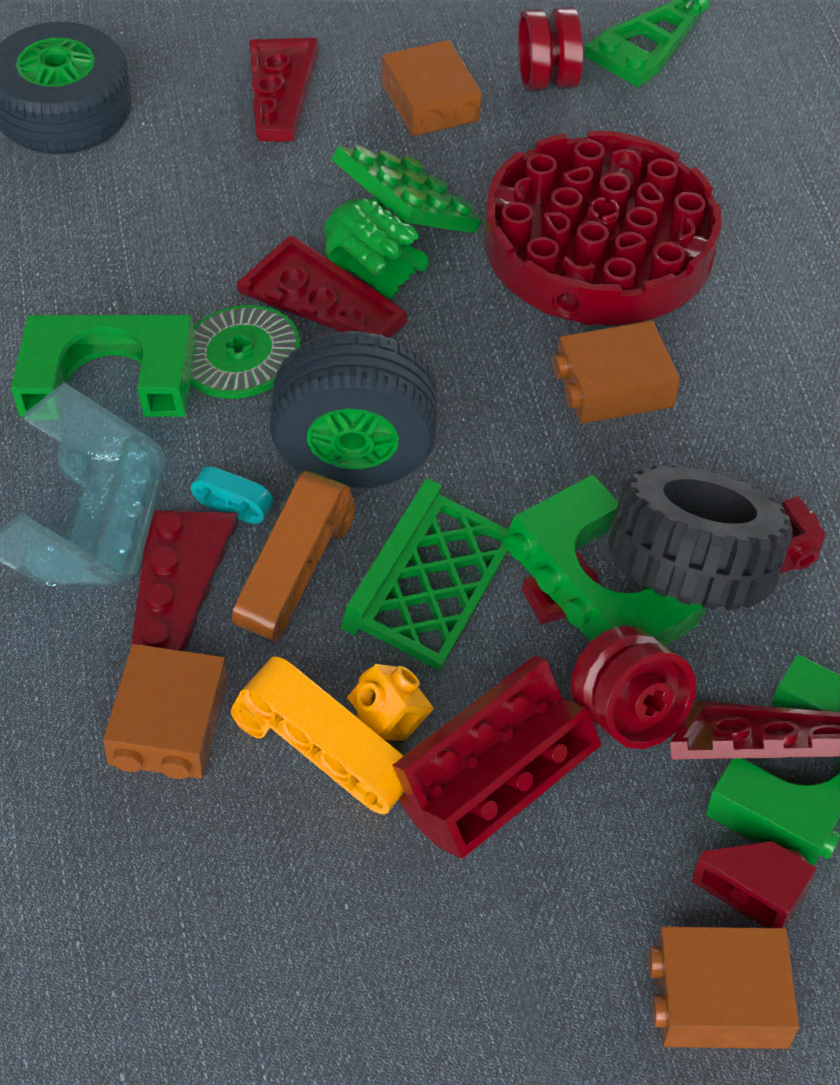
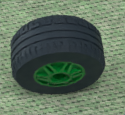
[0,22,132,154]
[270,331,437,488]

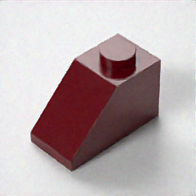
[691,841,817,928]

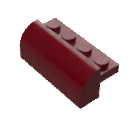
[392,655,601,859]

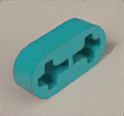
[190,466,274,524]

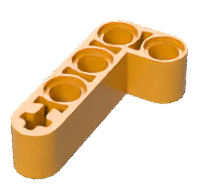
[231,656,404,815]

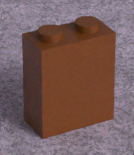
[382,40,481,136]
[552,320,680,424]
[103,644,227,779]
[648,927,799,1049]

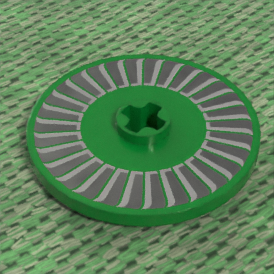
[190,305,301,399]

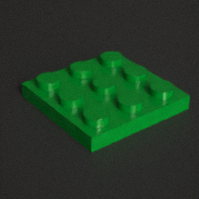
[331,146,483,234]

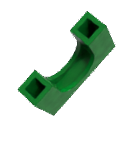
[11,315,196,417]
[503,475,707,646]
[706,654,840,866]

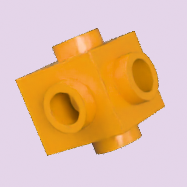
[347,664,434,742]

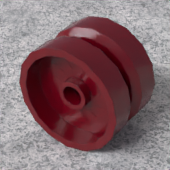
[518,7,583,91]
[571,625,696,749]

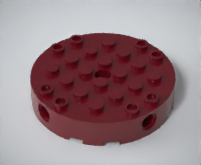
[484,131,722,325]

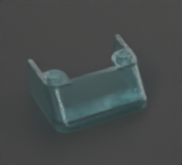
[0,382,166,587]

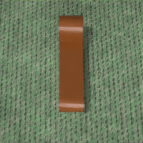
[232,470,356,642]

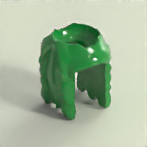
[323,198,429,300]

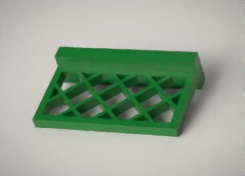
[340,478,508,671]

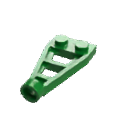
[584,0,710,88]

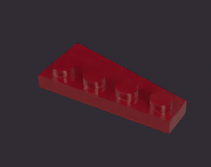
[249,38,320,142]
[236,235,408,338]
[131,510,238,651]
[670,701,840,760]

